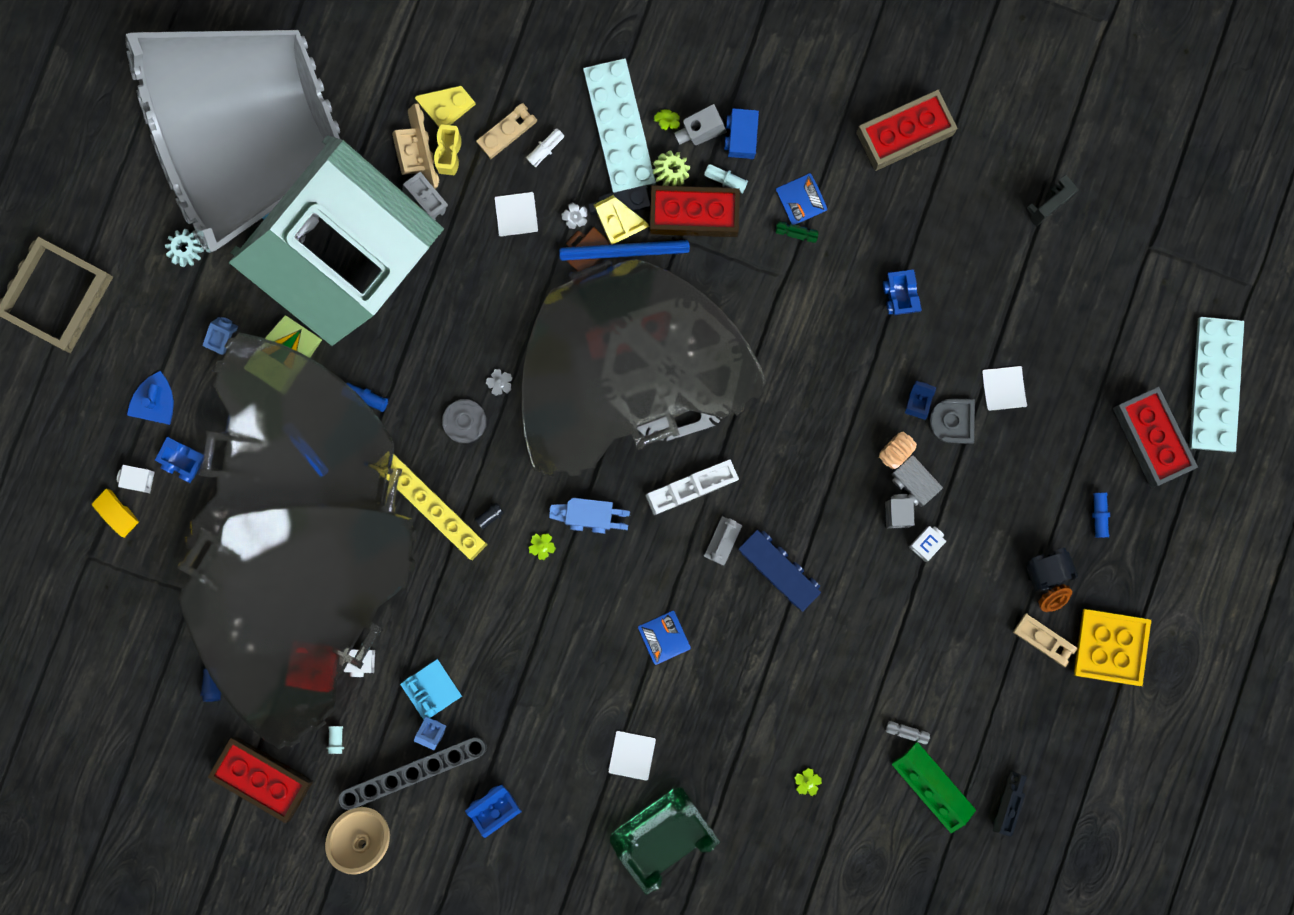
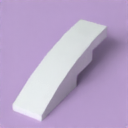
[646,460,739,515]

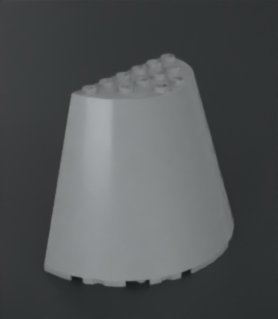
[125,30,340,253]

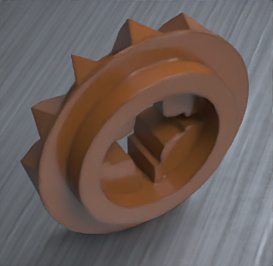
[1039,584,1072,612]

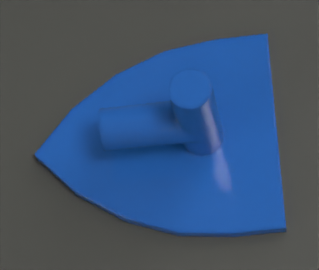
[127,371,174,425]

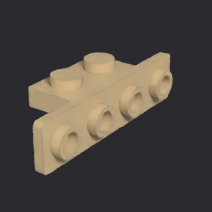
[392,103,439,189]

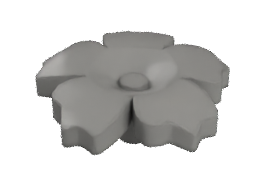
[561,202,587,229]
[486,369,513,396]

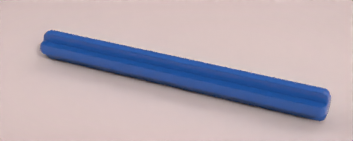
[559,240,690,261]

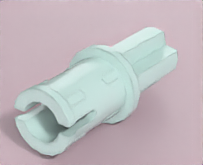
[704,164,748,194]

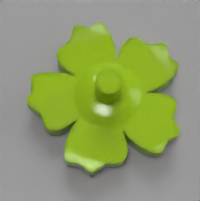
[654,109,680,130]
[529,534,556,560]
[794,768,822,796]

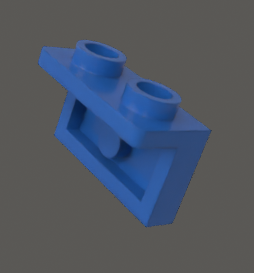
[465,785,522,838]

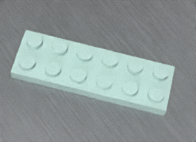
[583,58,656,193]
[1189,317,1244,452]

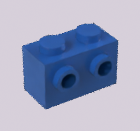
[725,109,759,159]

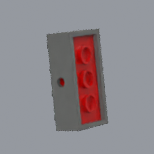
[1113,387,1198,488]

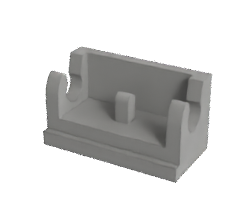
[402,172,448,220]

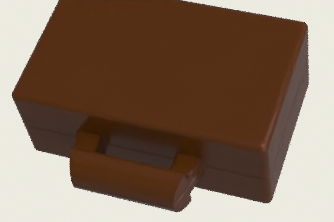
[566,227,611,276]

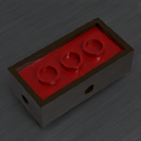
[650,185,740,237]
[208,736,313,823]

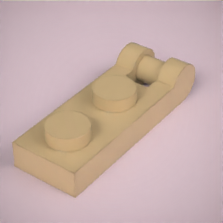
[477,103,537,159]
[1013,614,1077,667]

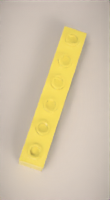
[374,451,488,560]

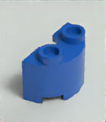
[883,270,921,315]
[155,437,205,483]

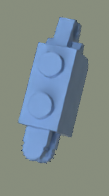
[550,498,630,534]

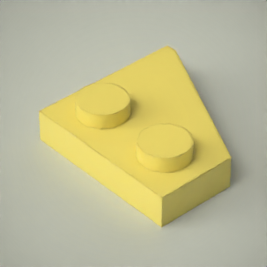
[415,86,476,127]
[594,195,649,245]

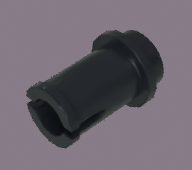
[475,503,504,530]

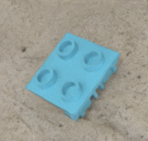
[400,659,462,720]

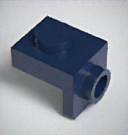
[905,381,936,420]

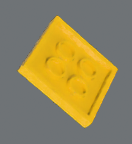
[1074,609,1151,686]

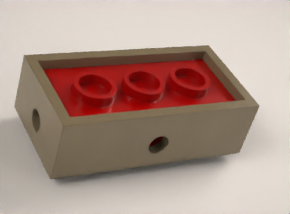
[856,89,958,171]

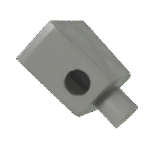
[674,104,727,145]

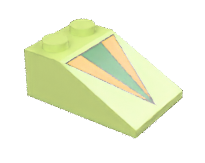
[244,315,322,394]

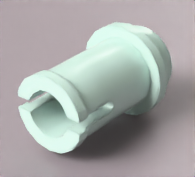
[326,726,344,754]

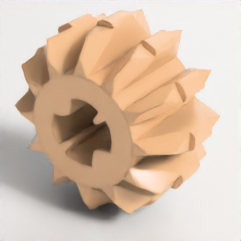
[879,432,917,469]

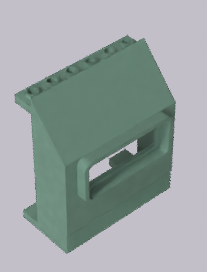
[229,135,444,346]

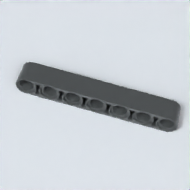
[339,737,487,810]

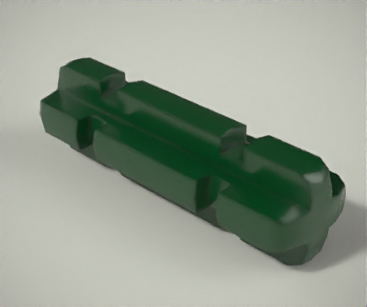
[776,221,819,243]

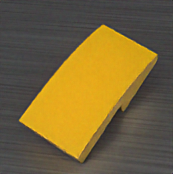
[92,489,139,538]

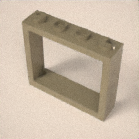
[0,237,113,353]

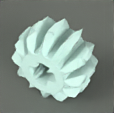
[165,229,204,267]

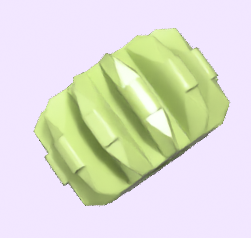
[652,151,690,186]

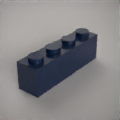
[738,530,821,612]

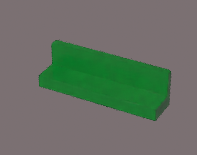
[892,742,976,833]

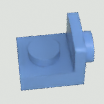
[202,317,238,355]
[414,717,446,750]

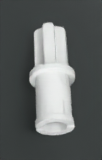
[526,129,564,168]

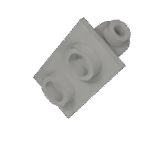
[704,516,742,565]

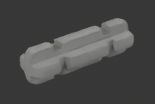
[886,721,930,744]

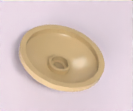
[325,807,390,874]

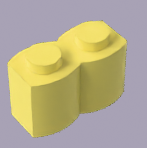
[434,124,461,175]

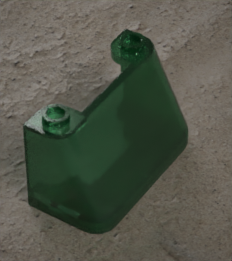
[610,788,721,895]

